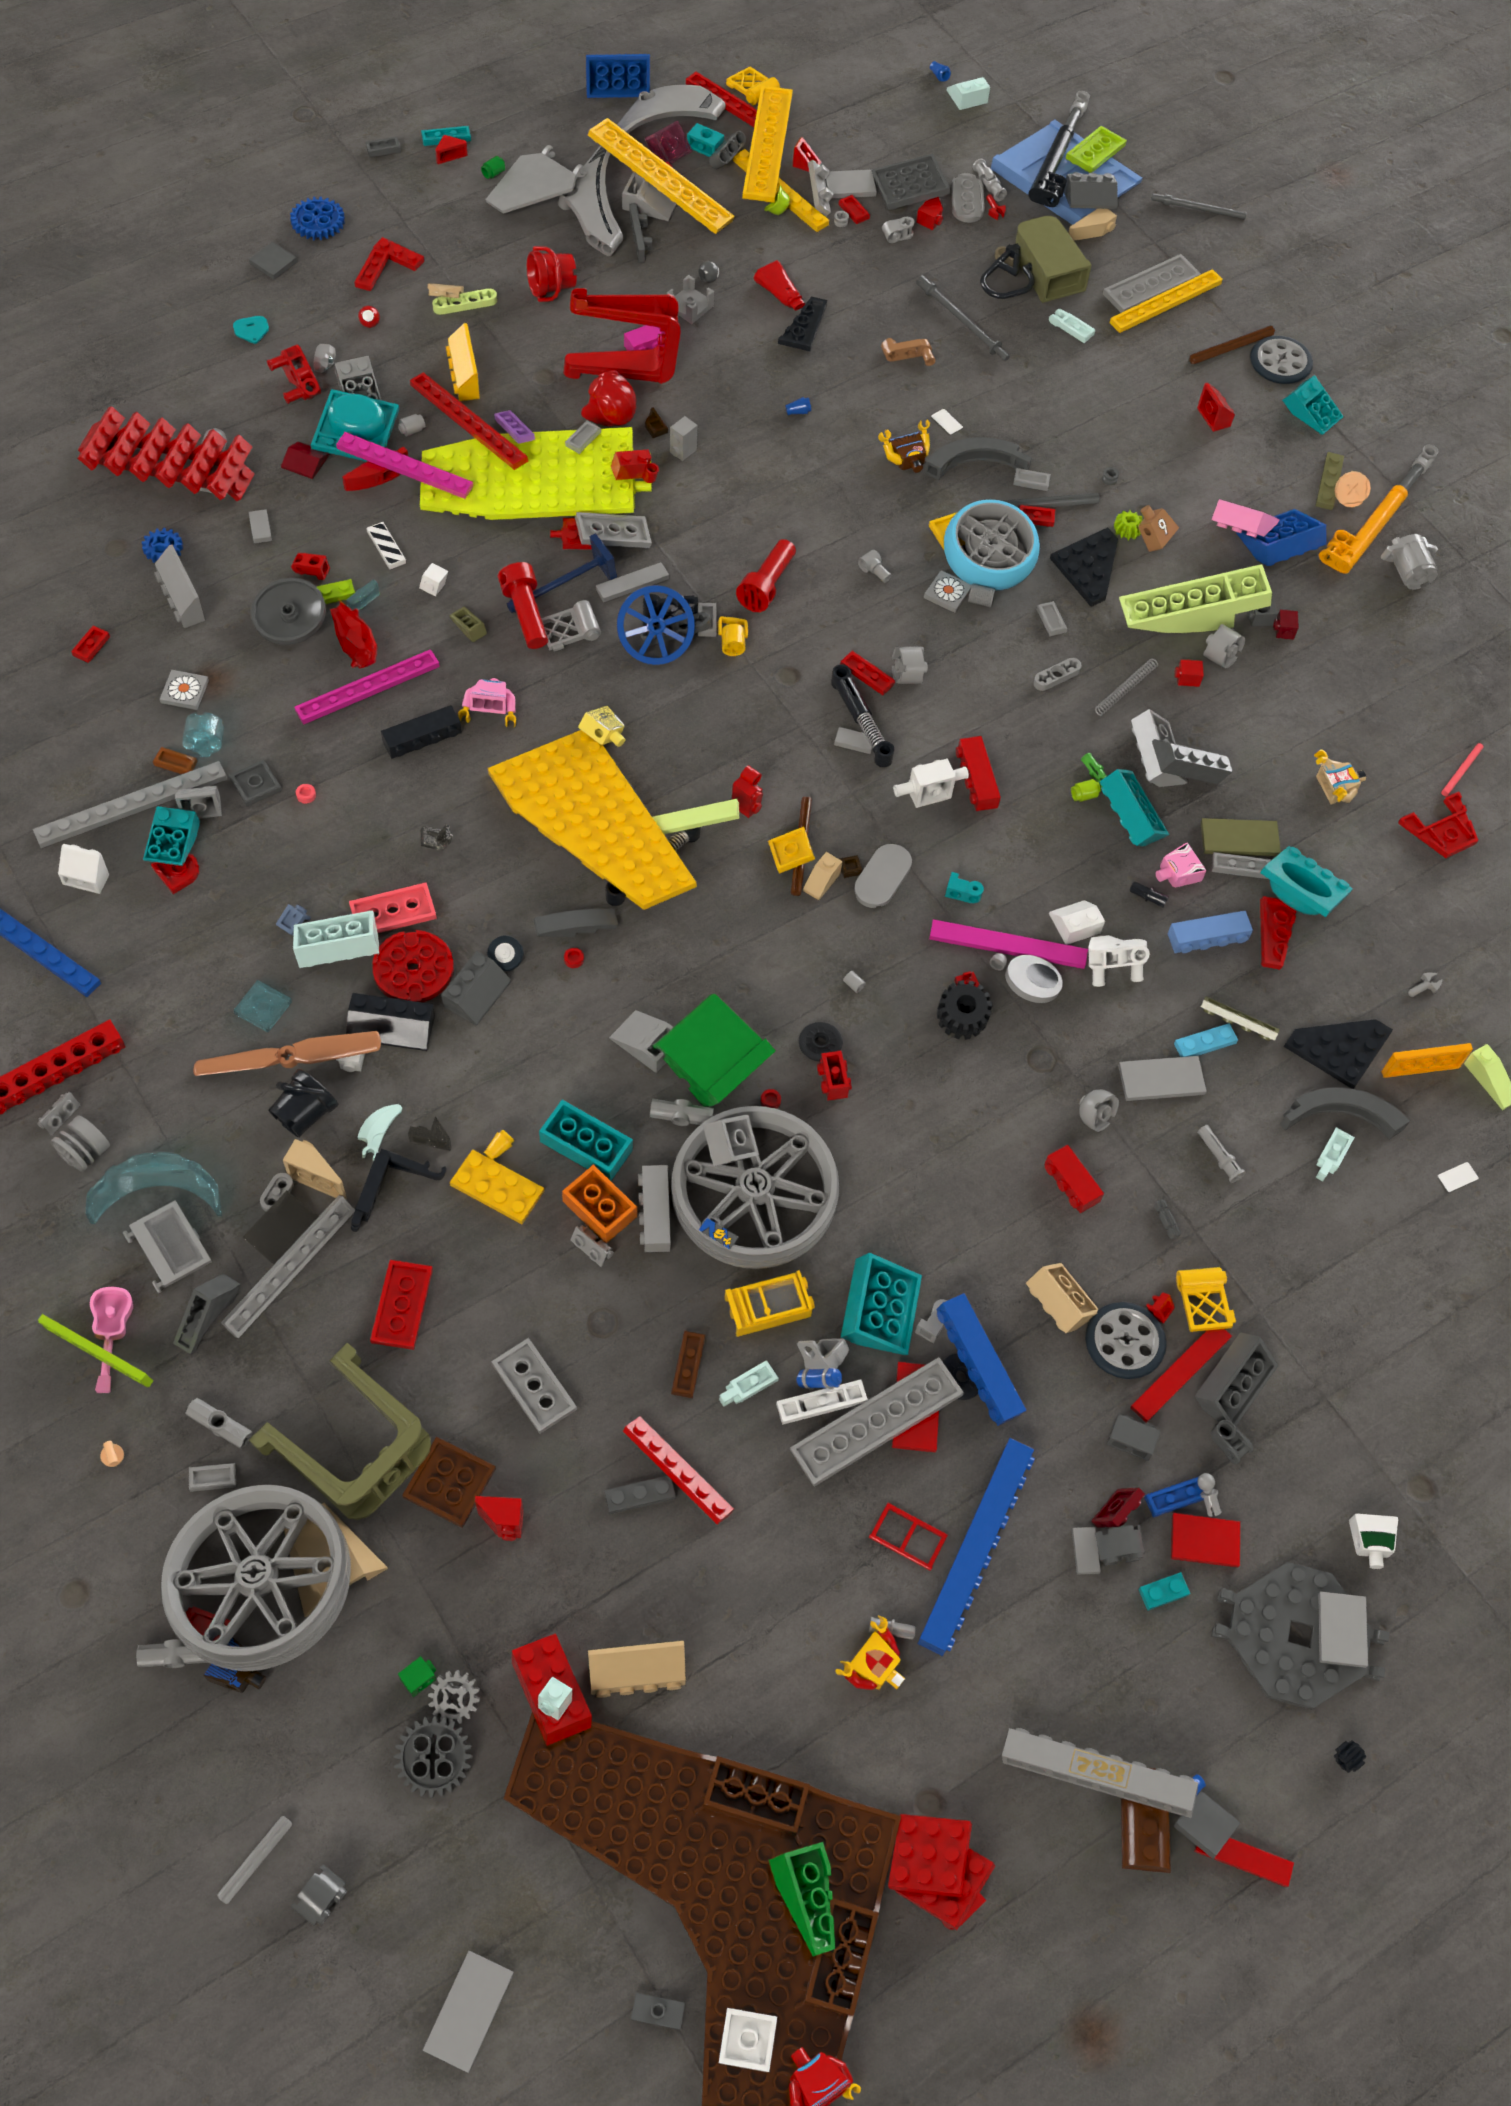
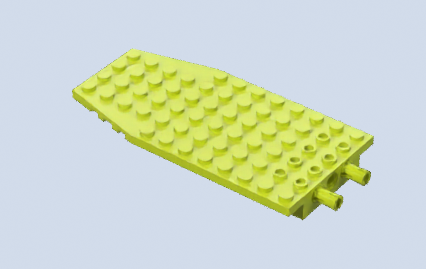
[420,427,652,520]

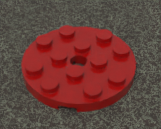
[372,930,454,1002]

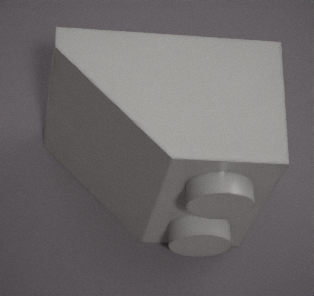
[175,786,222,819]
[703,1115,759,1166]

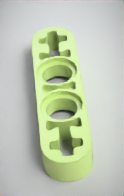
[432,289,497,315]

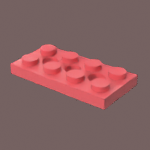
[349,883,437,933]

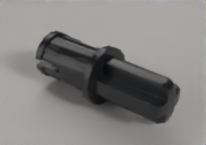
[1130,882,1169,908]

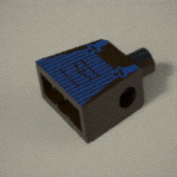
[204,1637,266,1693]

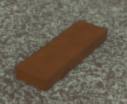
[671,1331,706,1398]

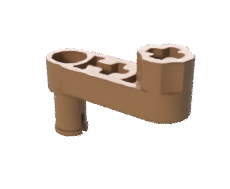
[881,338,936,366]

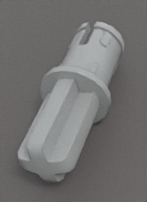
[869,1617,916,1640]

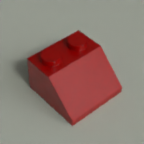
[1197,382,1235,432]
[475,1496,524,1541]

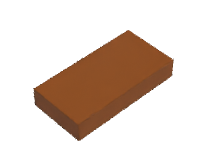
[153,747,197,774]

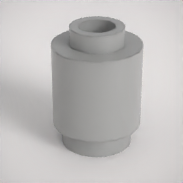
[398,414,426,437]

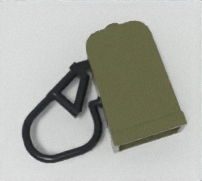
[980,216,1092,303]

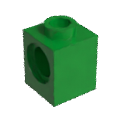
[398,1656,437,1698]

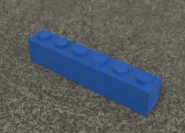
[936,1293,1026,1426]

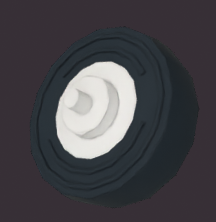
[487,935,524,972]

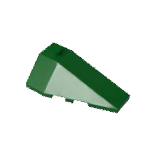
[769,1842,835,1956]

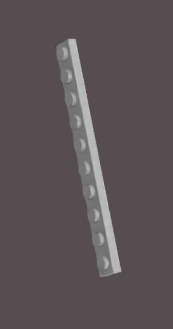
[33,761,227,848]

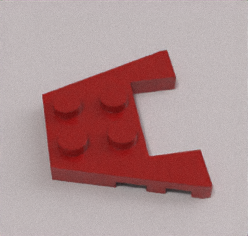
[1398,791,1478,858]

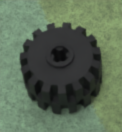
[937,980,992,1040]

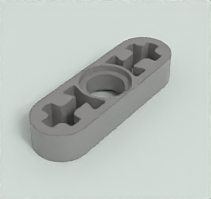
[1034,658,1081,691]

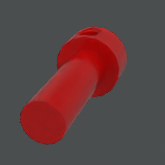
[736,539,796,613]
[497,562,548,649]

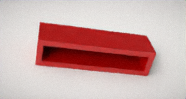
[956,736,1001,811]

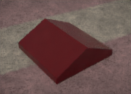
[281,442,330,479]

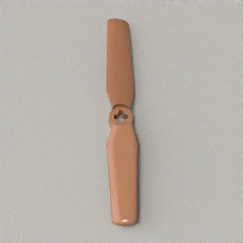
[193,1031,381,1076]

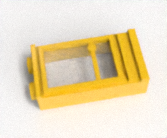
[725,1270,815,1337]

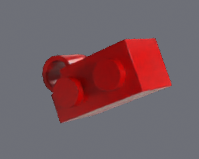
[611,449,659,483]
[732,765,763,818]

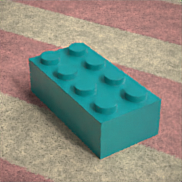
[539,1100,633,1181]

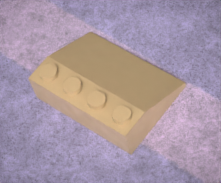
[588,1641,686,1698]

